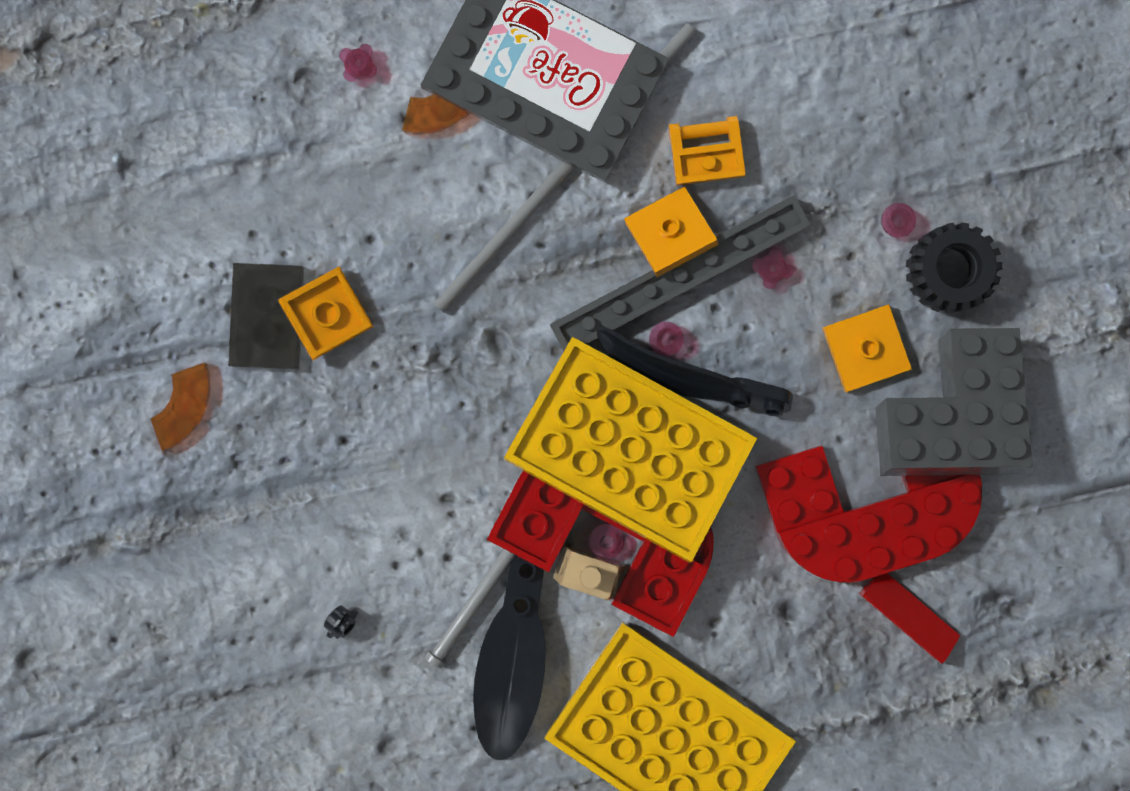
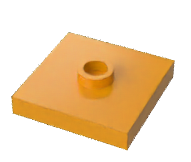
[624,186,718,277]
[278,266,374,361]
[822,304,912,392]

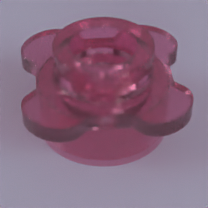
[339,44,377,82]
[752,248,793,289]

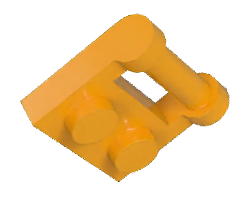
[668,116,746,186]

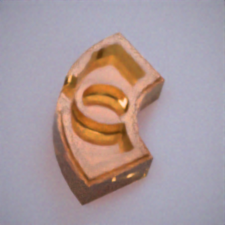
[402,95,470,135]
[150,363,211,451]

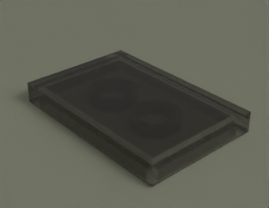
[228,263,304,370]

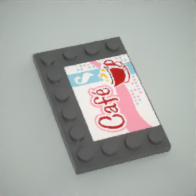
[420,0,669,183]

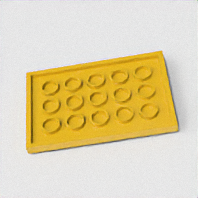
[504,337,757,563]
[544,621,796,791]

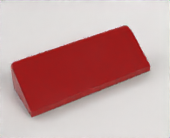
[859,573,960,664]

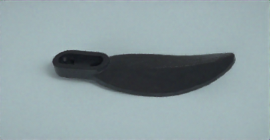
[597,325,793,417]
[473,556,546,760]

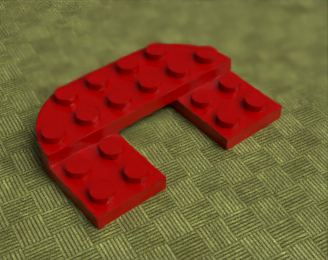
[755,445,982,583]
[487,471,714,637]

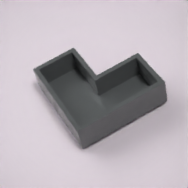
[875,328,1033,476]

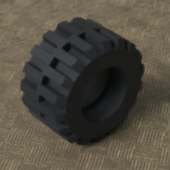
[905,222,1003,313]

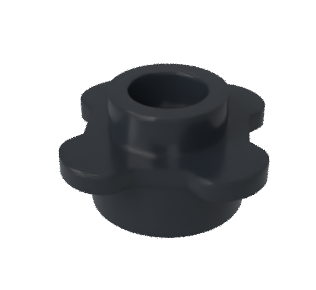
[324,605,358,639]

